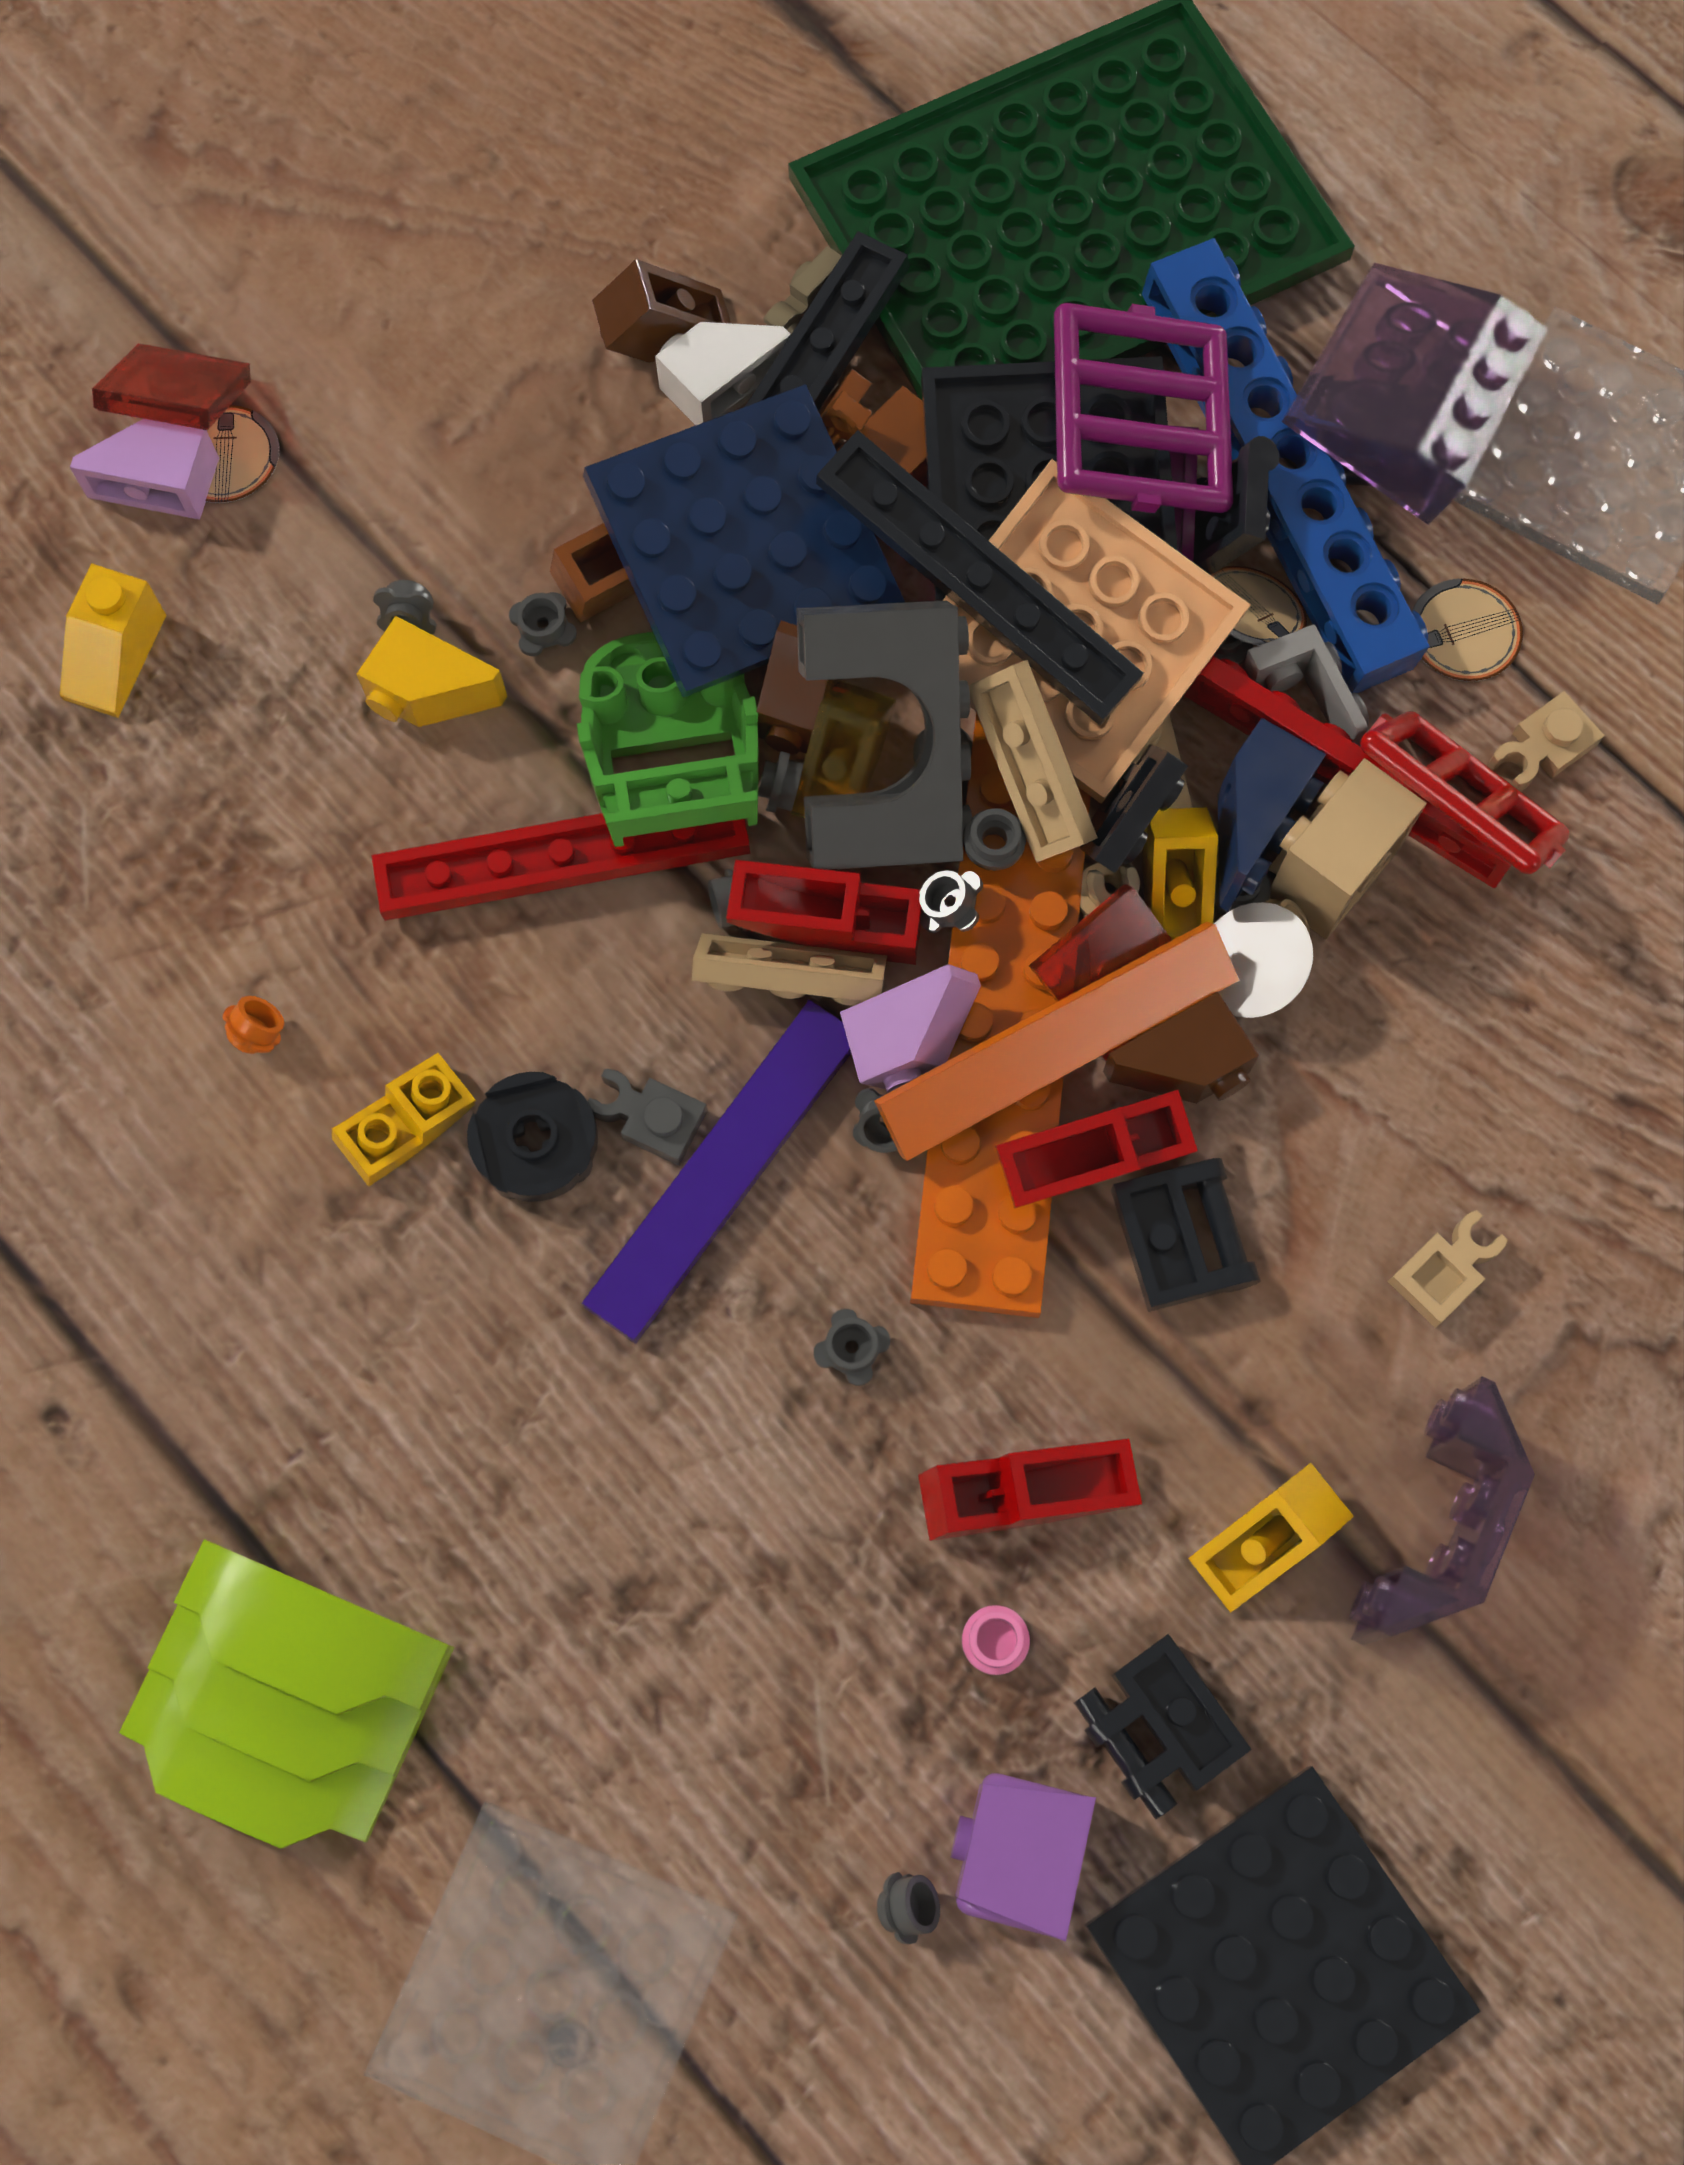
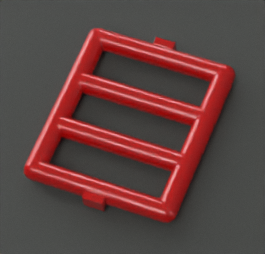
[1360,711,1569,874]

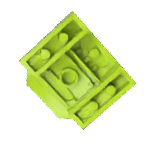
[119,1539,455,1849]

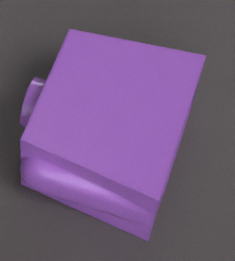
[951,1773,1096,1942]

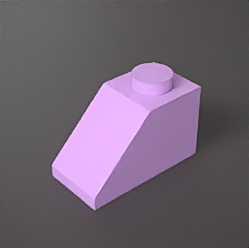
[70,416,219,520]
[840,964,981,1093]

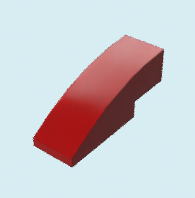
[726,860,923,965]
[995,1090,1198,1208]
[918,1439,1142,1541]

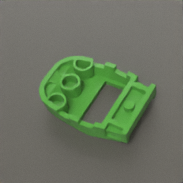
[577,632,759,847]

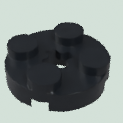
[467,1072,598,1202]

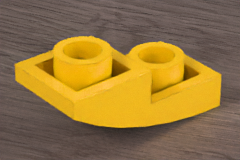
[332,1053,476,1187]

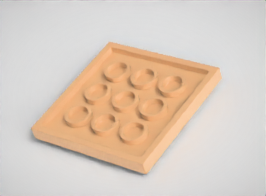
[943,459,1250,804]

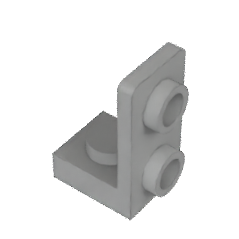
[1242,624,1369,746]

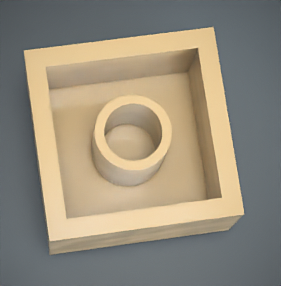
[1269,758,1427,940]

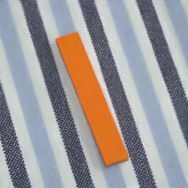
[874,922,1240,1161]

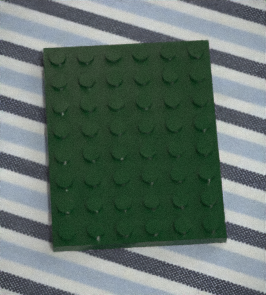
[788,0,1355,400]

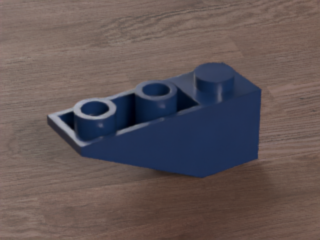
[1217,718,1326,912]

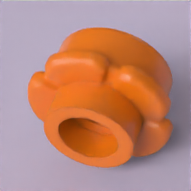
[222,996,284,1054]

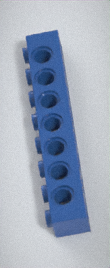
[1142,238,1430,694]

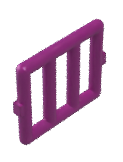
[1054,303,1234,513]

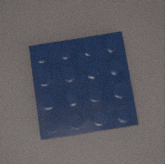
[583,384,905,698]

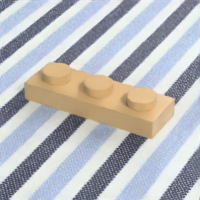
[968,660,1098,863]
[692,933,887,1006]

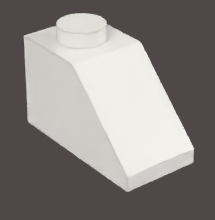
[655,322,791,425]

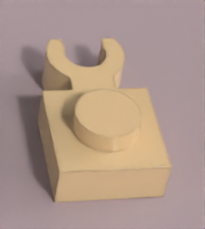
[1487,691,1605,792]
[1387,1210,1508,1328]

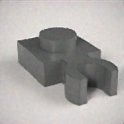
[588,1069,708,1166]

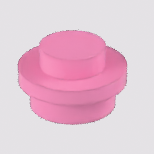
[962,1605,1030,1675]

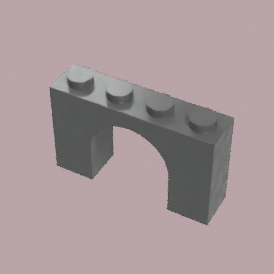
[796,601,972,870]

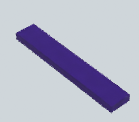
[582,1000,851,1344]

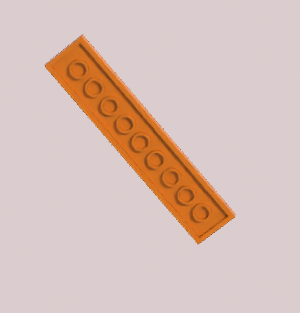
[910,712,1091,1318]

